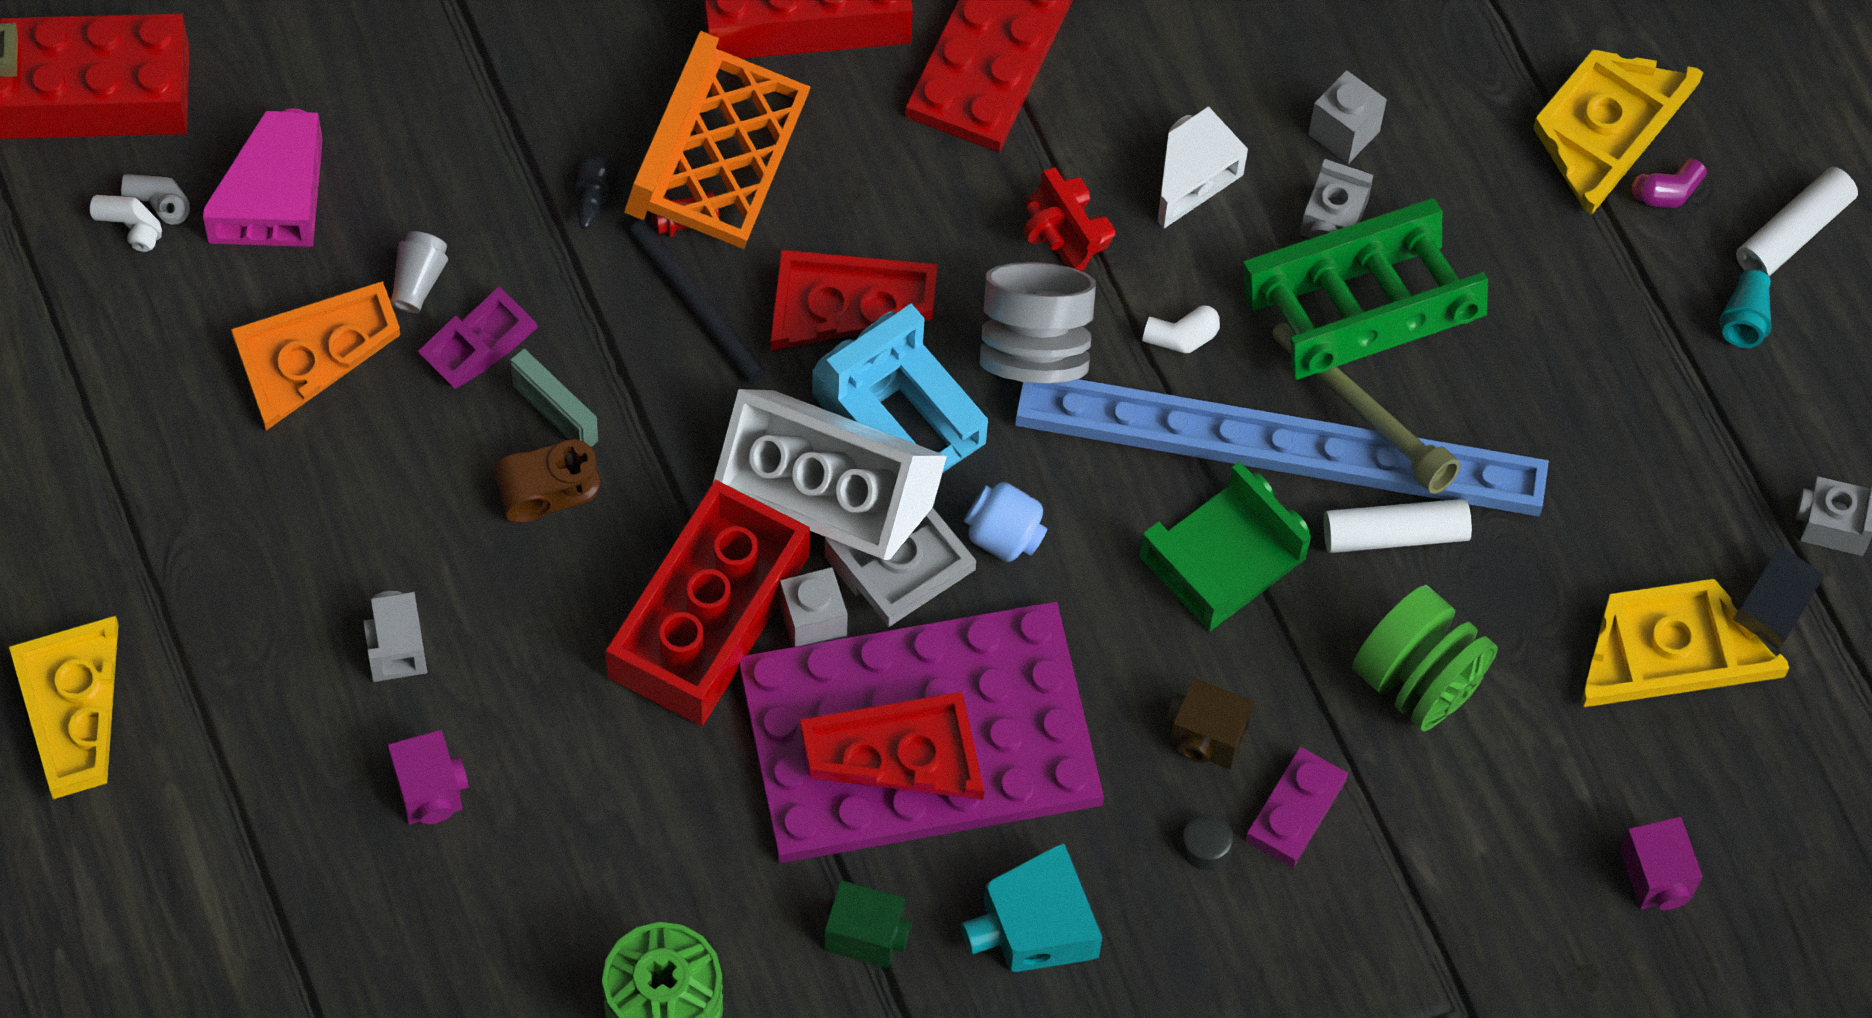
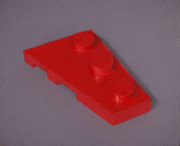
[800,692,985,800]

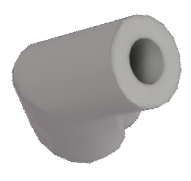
[121,174,190,225]

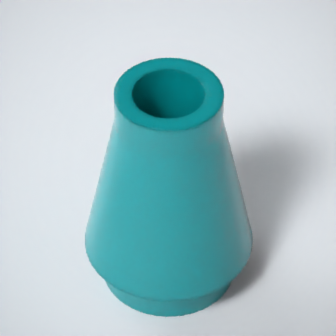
[1719,270,1772,348]

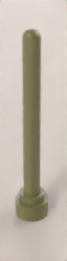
[1272,323,1461,494]

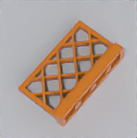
[624,31,811,249]

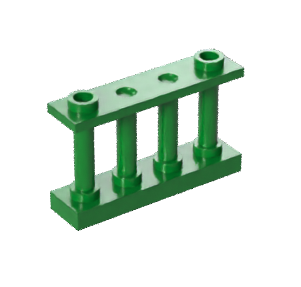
[1243,198,1488,380]

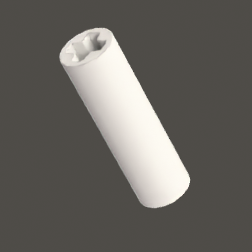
[1736,167,1858,276]
[1324,499,1472,553]

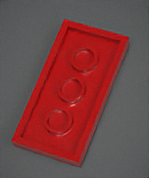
[905,0,1073,153]

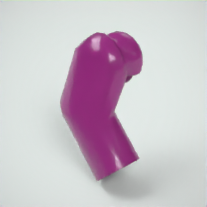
[1632,158,1707,208]

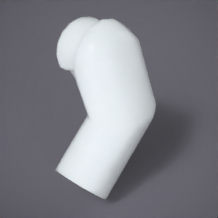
[90,195,162,252]
[1142,305,1220,353]

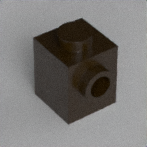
[1165,678,1255,769]

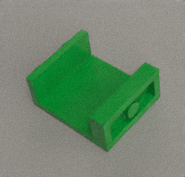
[1139,461,1311,632]

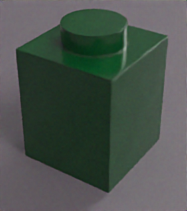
[824,880,912,968]

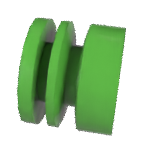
[1352,585,1498,732]
[602,922,723,1018]

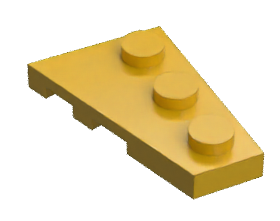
[9,616,118,799]

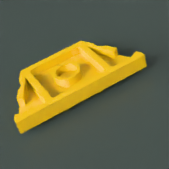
[1533,50,1703,215]
[1582,579,1789,707]

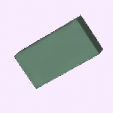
[511,348,598,447]

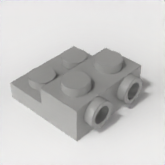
[824,507,976,627]

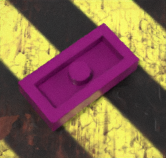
[1245,747,1348,868]

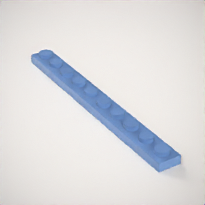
[1016,379,1549,516]

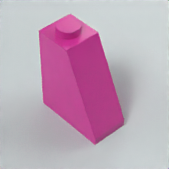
[203,108,323,247]

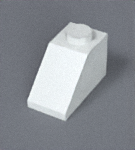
[1157,106,1248,228]

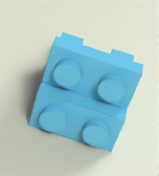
[812,303,988,473]

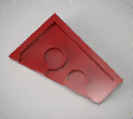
[771,250,938,351]

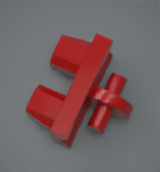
[1023,167,1115,271]

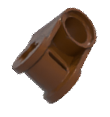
[492,439,600,523]

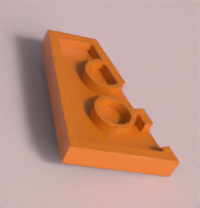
[231,281,400,431]

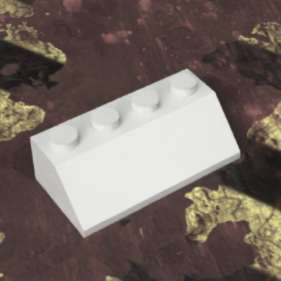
[713,389,947,560]

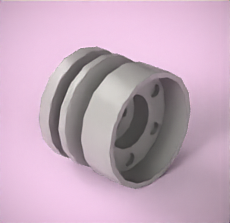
[980,262,1096,383]

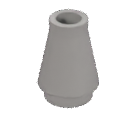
[390,231,448,313]

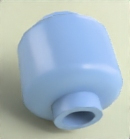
[964,482,1047,562]

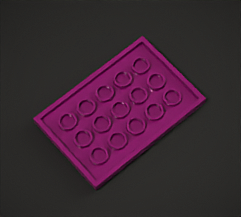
[739,602,1104,864]

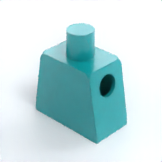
[961,844,1102,972]

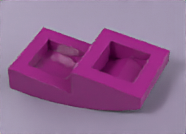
[418,286,538,389]

